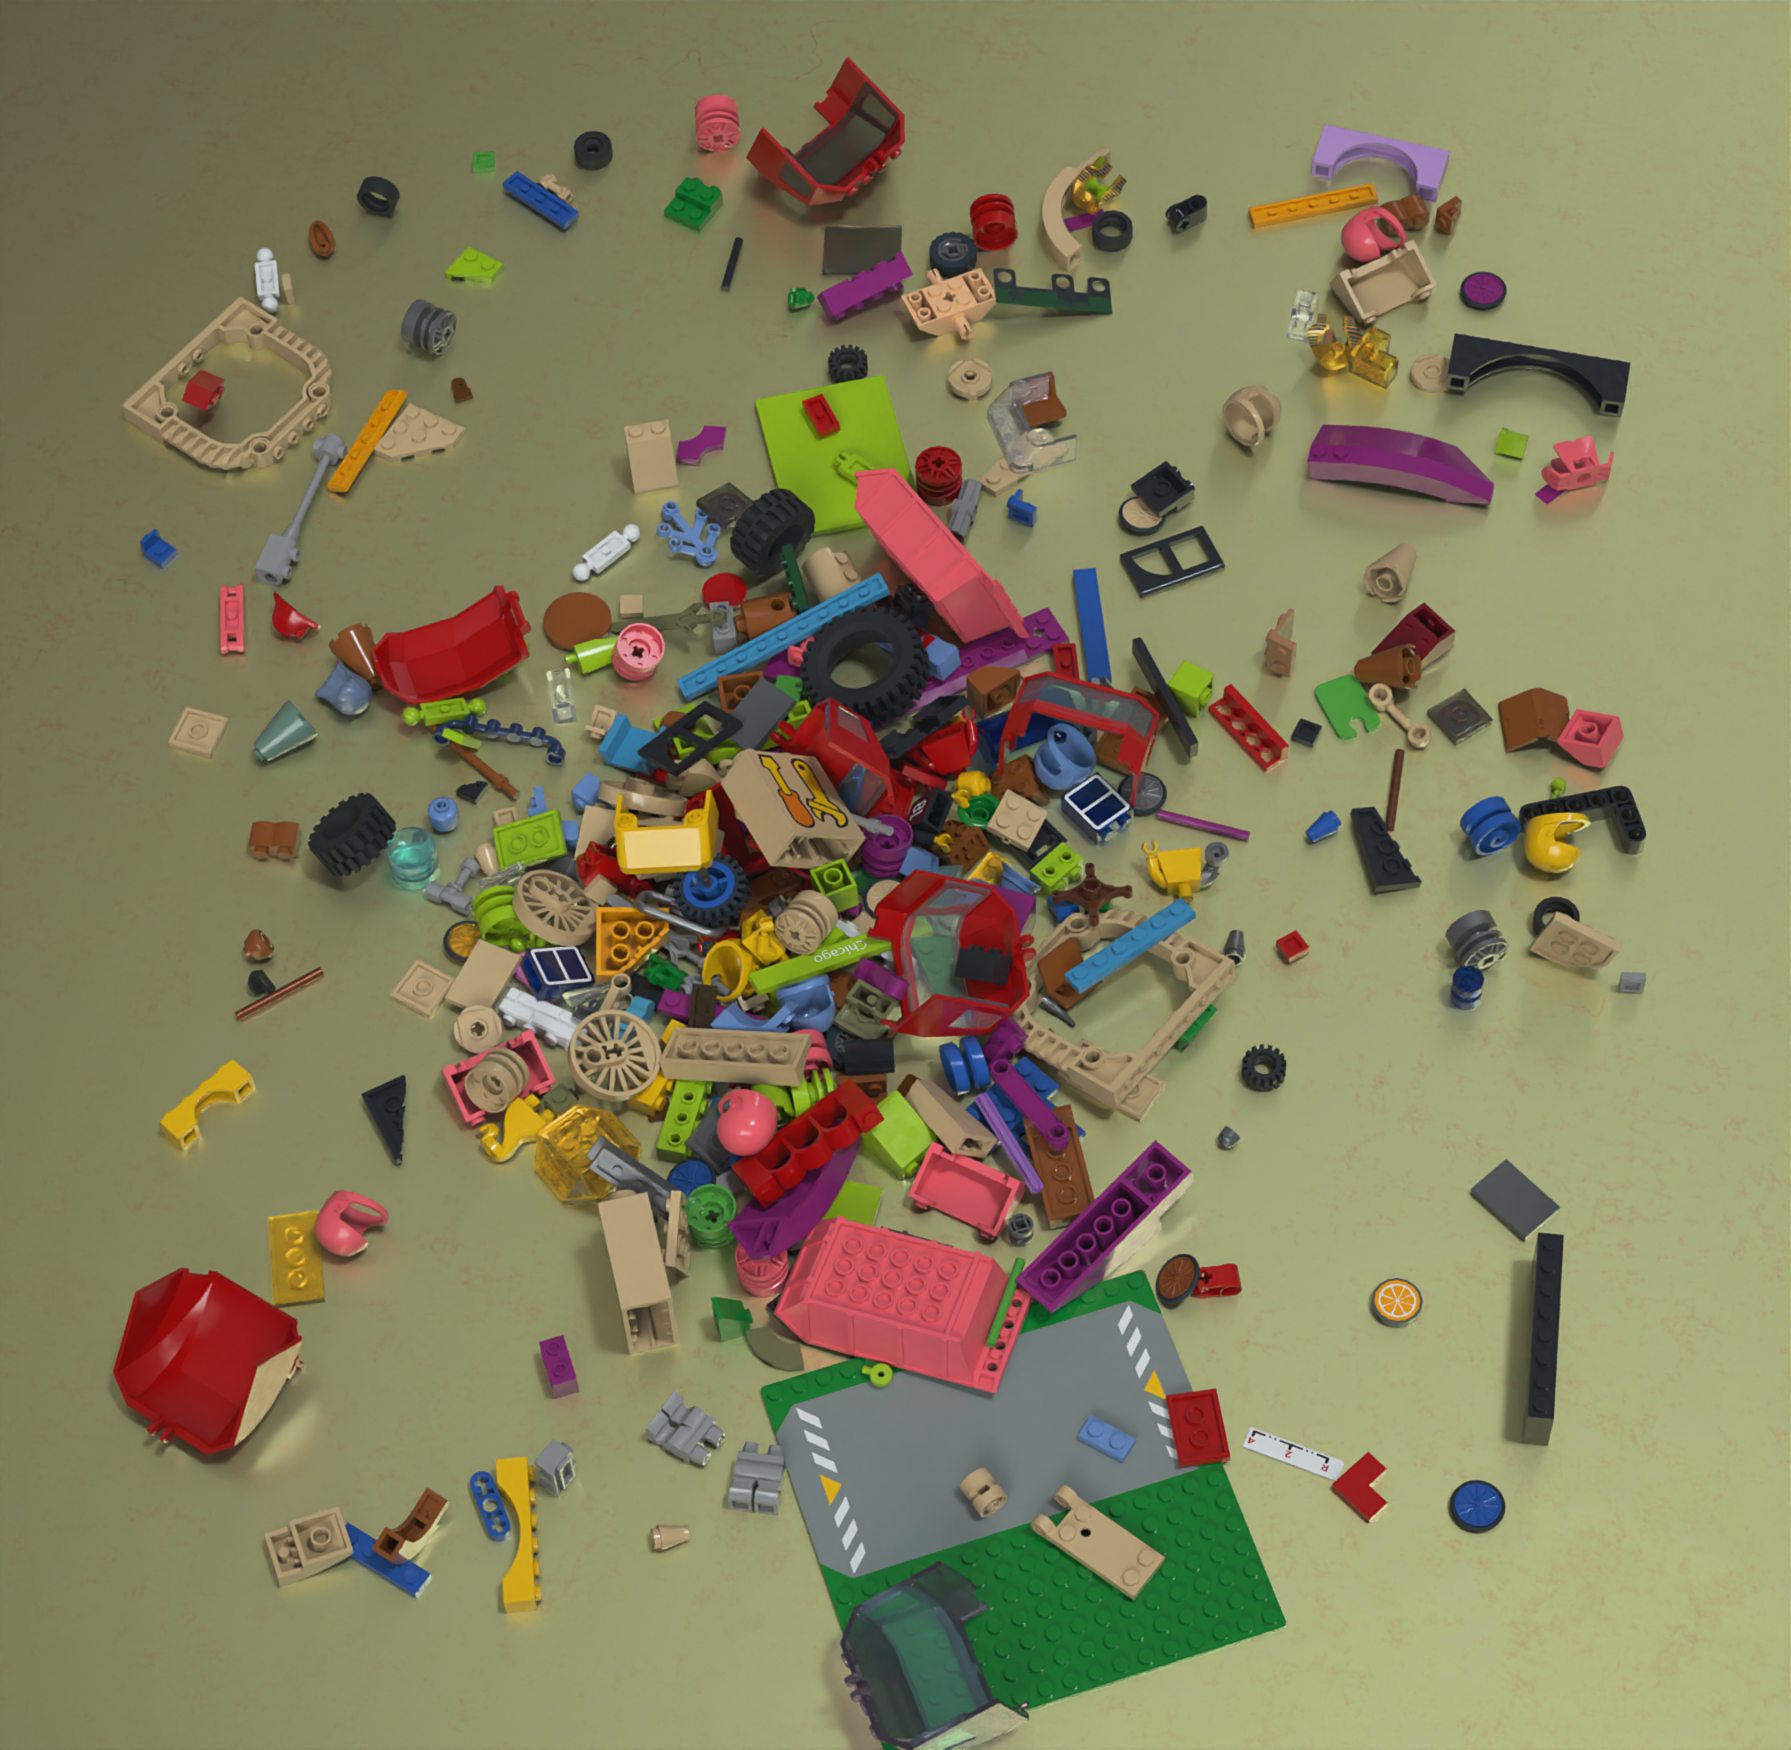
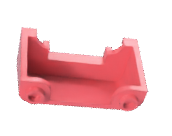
[439,1029,556,1126]
[908,1141,1027,1240]

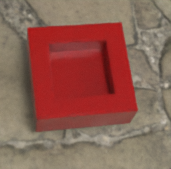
[1276,930,1310,963]

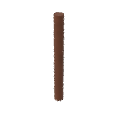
[1385,749,1405,831]
[235,967,324,1021]

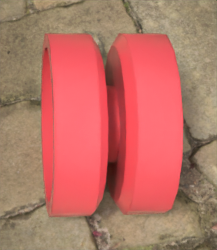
[792,1029,833,1083]

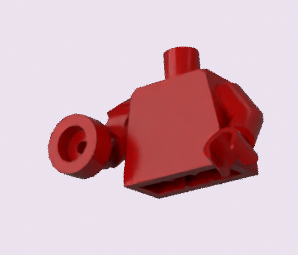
[905,708,979,779]
[576,841,653,900]

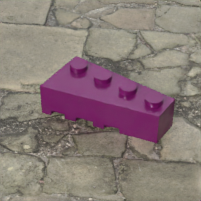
[817,251,913,320]

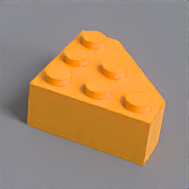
[596,907,669,985]

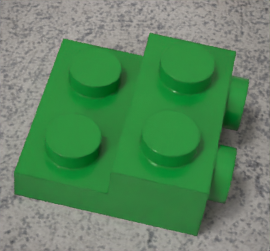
[664,177,723,232]

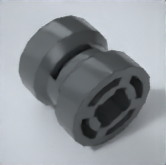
[1008,1213,1033,1247]

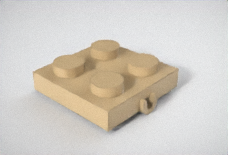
[985,789,1048,852]

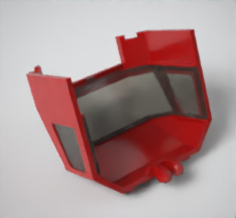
[746,57,905,207]

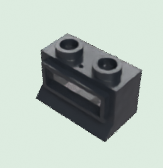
[886,583,933,629]

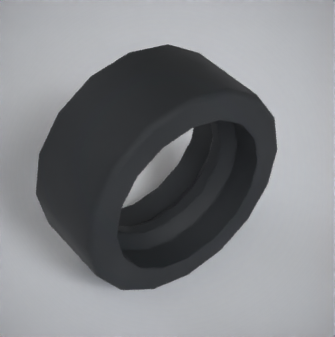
[357,176,400,216]
[1092,210,1133,252]
[1533,897,1580,936]

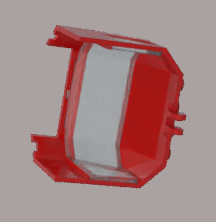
[867,869,1036,1038]

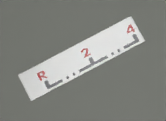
[1242,1427,1345,1481]

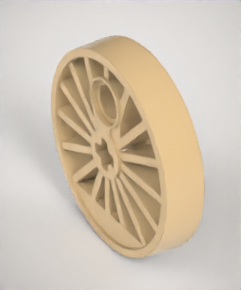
[598,777,688,816]
[512,870,599,946]
[567,1009,661,1101]

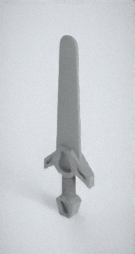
[607,894,706,972]

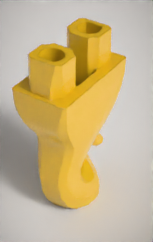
[479,1094,556,1162]

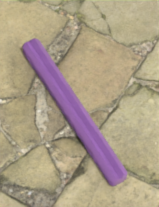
[975,1093,1044,1194]

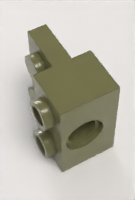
[834,979,902,1040]

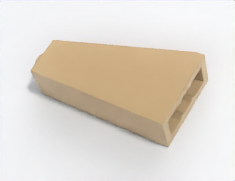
[904,1079,998,1159]

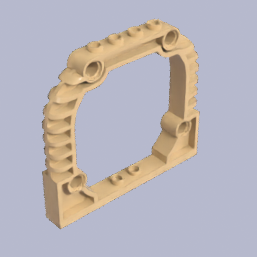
[122,296,333,471]
[1010,909,1236,1107]

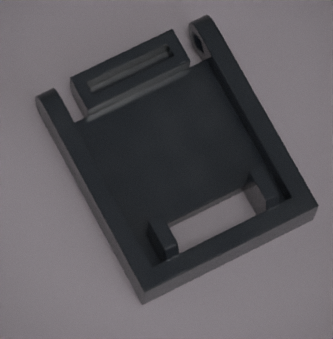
[996,818,1068,871]

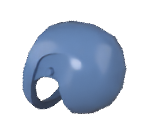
[1034,723,1096,791]
[776,974,836,1033]

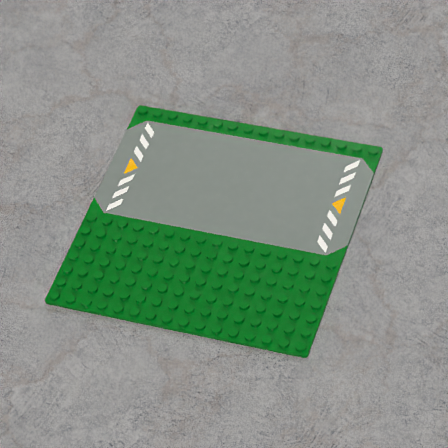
[761,1270,1286,1750]

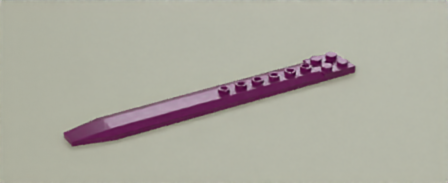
[731,607,1070,760]

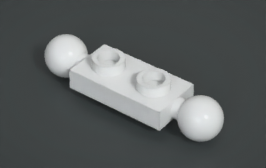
[255,248,280,314]
[572,524,640,581]

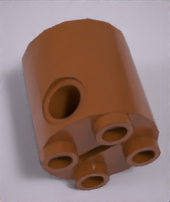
[734,591,797,642]

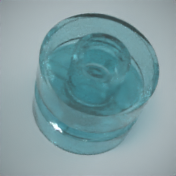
[386,827,441,890]

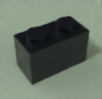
[955,945,1012,986]

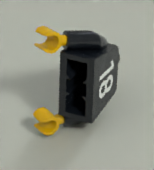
[906,786,971,853]

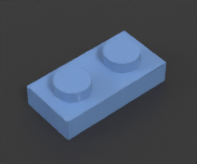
[1078,1415,1136,1463]

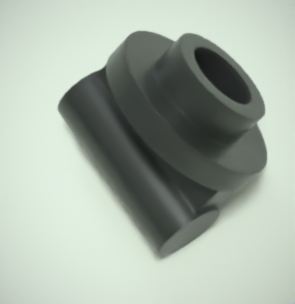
[248,970,276,994]

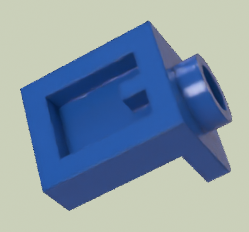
[1007,489,1037,527]
[140,529,178,569]
[1046,896,1080,924]

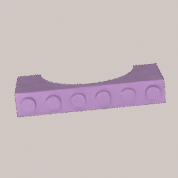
[1311,124,1450,202]

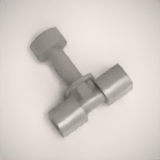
[425,858,481,915]

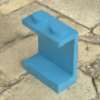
[598,714,672,777]

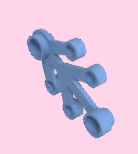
[657,501,721,566]

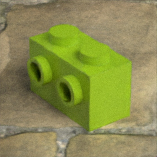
[1030,842,1084,898]

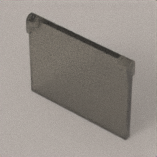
[822,225,902,275]

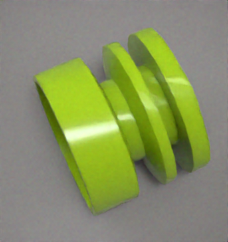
[471,885,530,947]
[787,1068,836,1120]

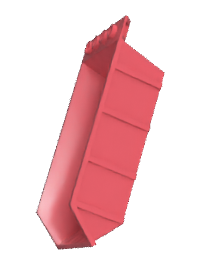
[854,468,1030,644]
[773,1215,1033,1394]

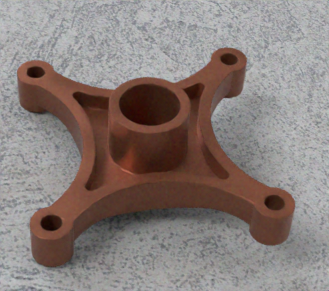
[1051,863,1133,927]

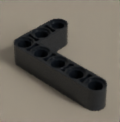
[1518,786,1646,855]

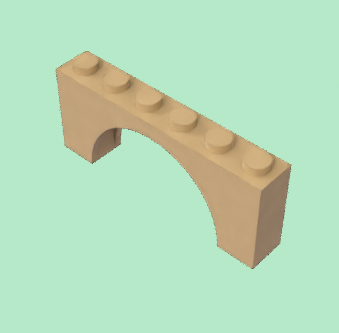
[574,803,725,861]

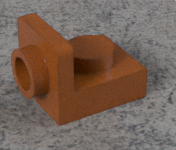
[1435,196,1462,234]

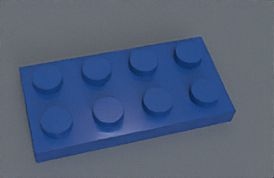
[965,1056,1060,1153]

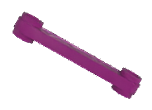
[991,1059,1070,1151]

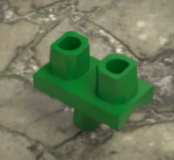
[643,953,689,992]

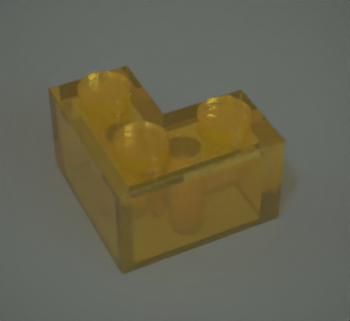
[1348,326,1399,390]

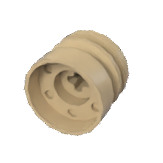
[774,890,838,955]
[464,1048,530,1113]

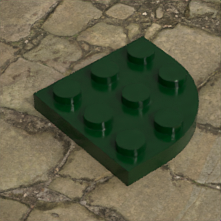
[780,544,810,616]

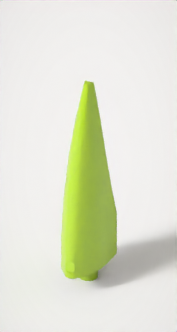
[564,631,662,674]

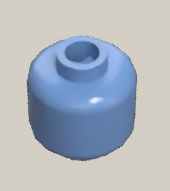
[428,797,460,832]

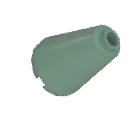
[253,700,318,762]

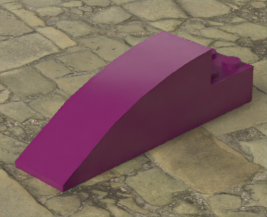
[1015,1140,1194,1313]

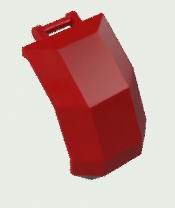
[371,586,531,705]

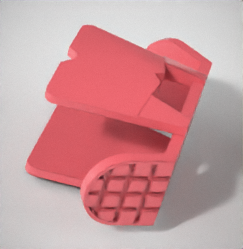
[1541,436,1614,491]

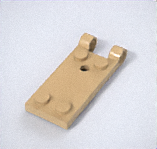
[571,973,633,1095]
[1030,1485,1165,1600]

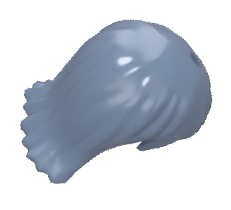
[315,660,372,715]

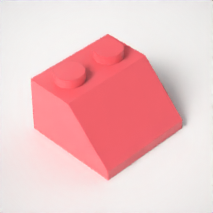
[1557,709,1624,769]

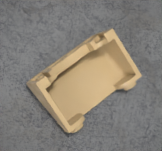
[1329,239,1437,326]

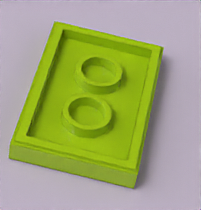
[492,809,568,874]

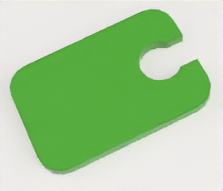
[1315,675,1381,740]

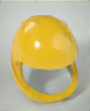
[1524,813,1590,873]
[702,938,767,1003]

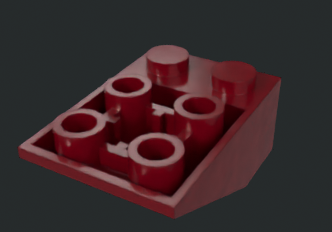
[1371,603,1456,669]

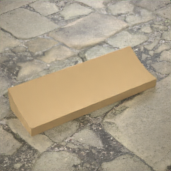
[659,1027,812,1086]

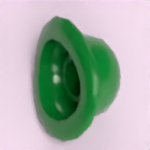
[957,794,1001,831]

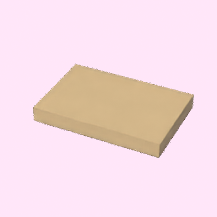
[445,939,522,1009]

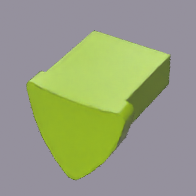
[1496,428,1529,459]

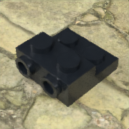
[1131,461,1195,518]

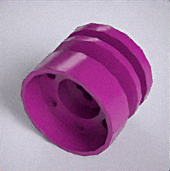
[861,814,914,878]

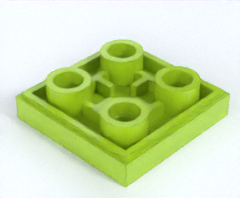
[823,1180,883,1226]

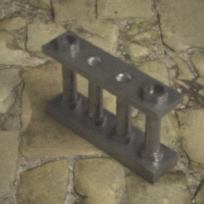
[586,1135,684,1222]

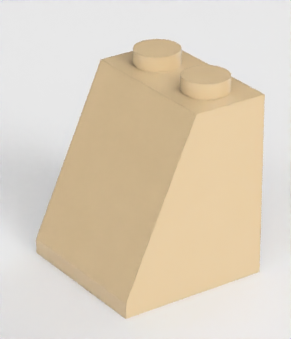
[624,419,679,494]

